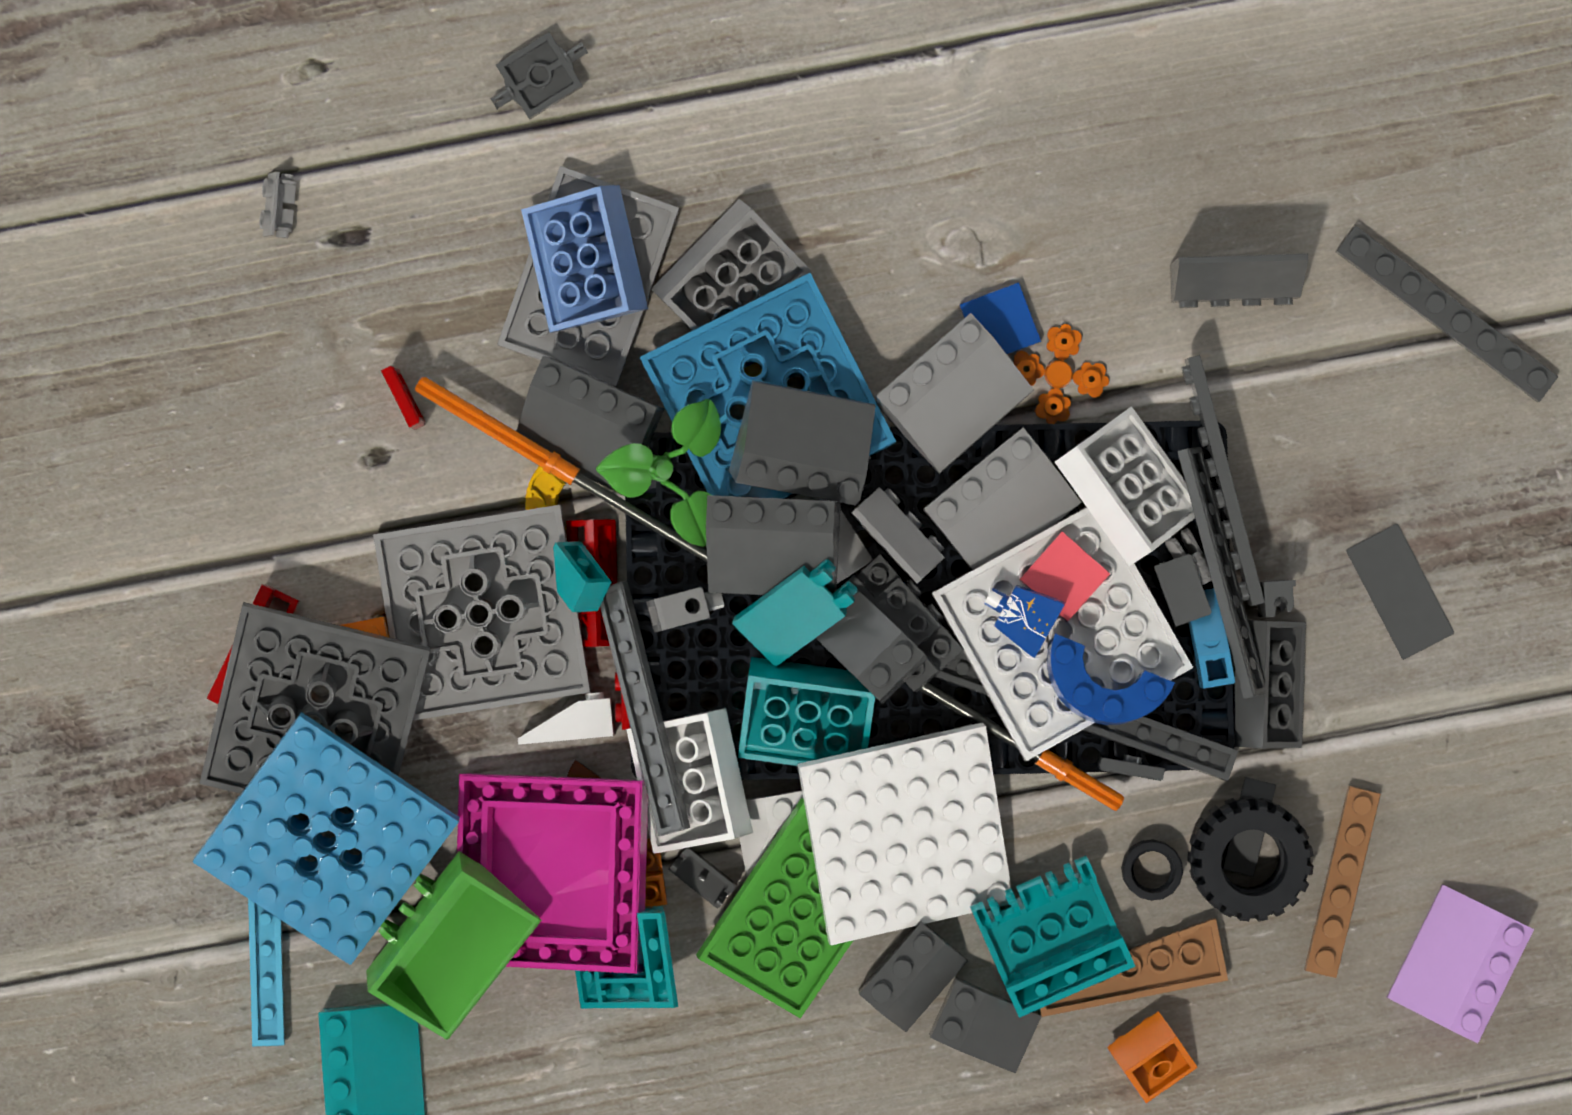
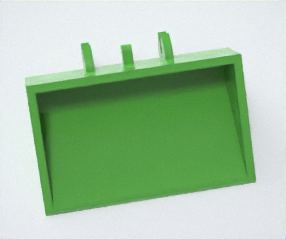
[366,851,542,1040]

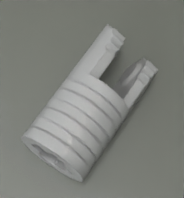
[1165,528,1212,585]

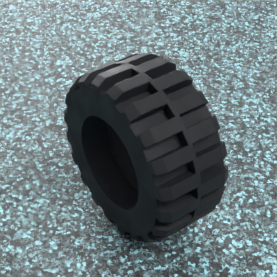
[1188,796,1314,922]

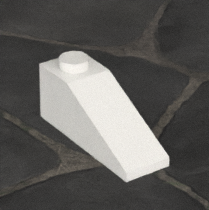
[518,692,615,745]

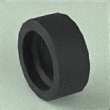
[1121,839,1183,901]

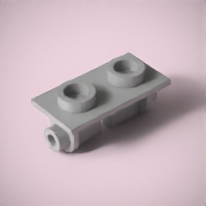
[259,172,296,238]

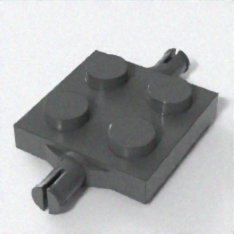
[490,32,588,120]

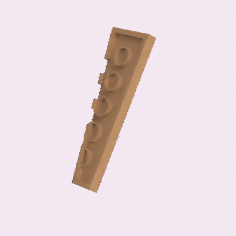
[1040,918,1228,1017]

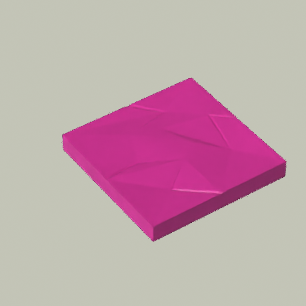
[457,773,648,974]

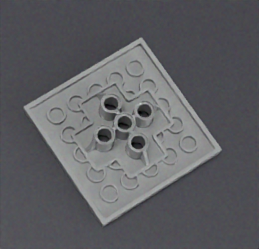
[373,505,591,720]

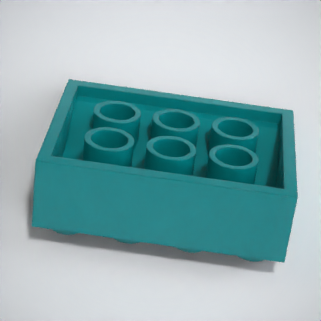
[738,657,875,766]
[318,1004,425,1115]

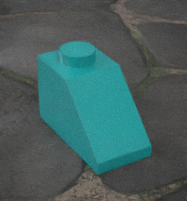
[553,541,611,613]

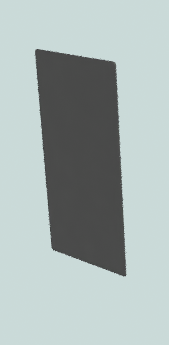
[1346,524,1454,660]

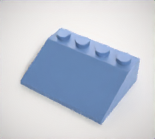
[521,185,648,333]

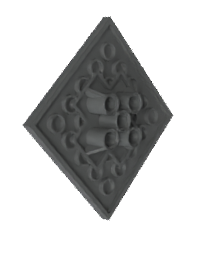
[199,602,431,814]

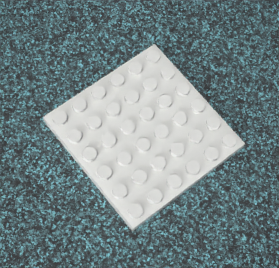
[931,507,1193,762]
[798,722,1011,945]

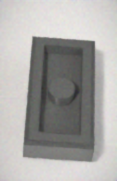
[1098,754,1165,781]

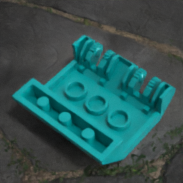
[970,855,1135,1018]

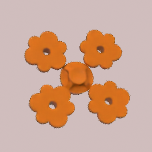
[1013,324,1109,424]

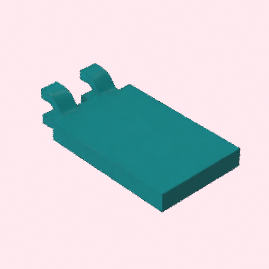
[732,558,858,667]

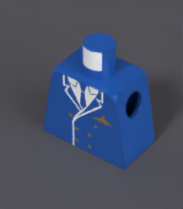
[984,585,1066,658]

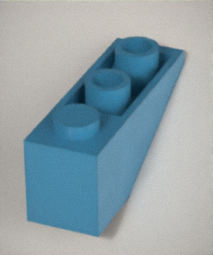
[1189,588,1235,688]

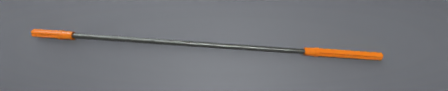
[415,377,1124,811]

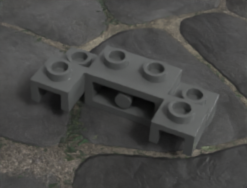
[836,554,964,692]

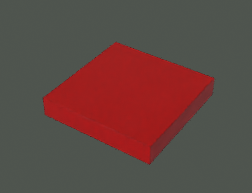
[381,366,426,430]

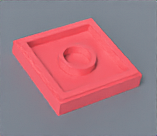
[1019,532,1110,622]

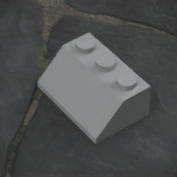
[851,487,945,584]

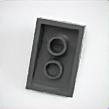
[816,591,928,704]
[929,976,1042,1073]

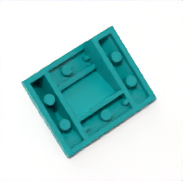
[575,906,679,1009]

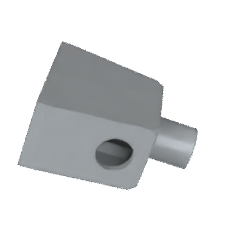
[646,587,724,632]

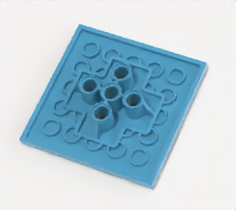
[640,273,896,499]
[192,712,460,965]

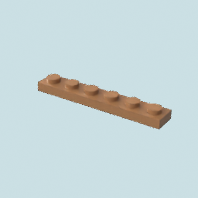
[1304,786,1381,978]

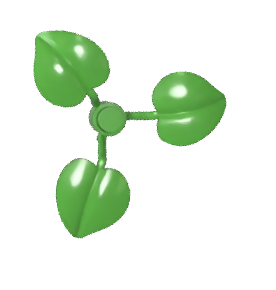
[596,399,721,546]

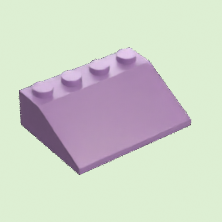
[1387,884,1534,1043]

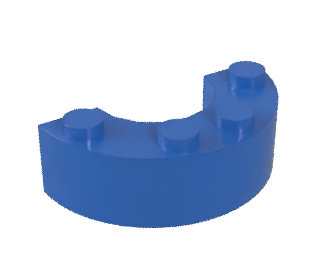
[1047,633,1175,725]

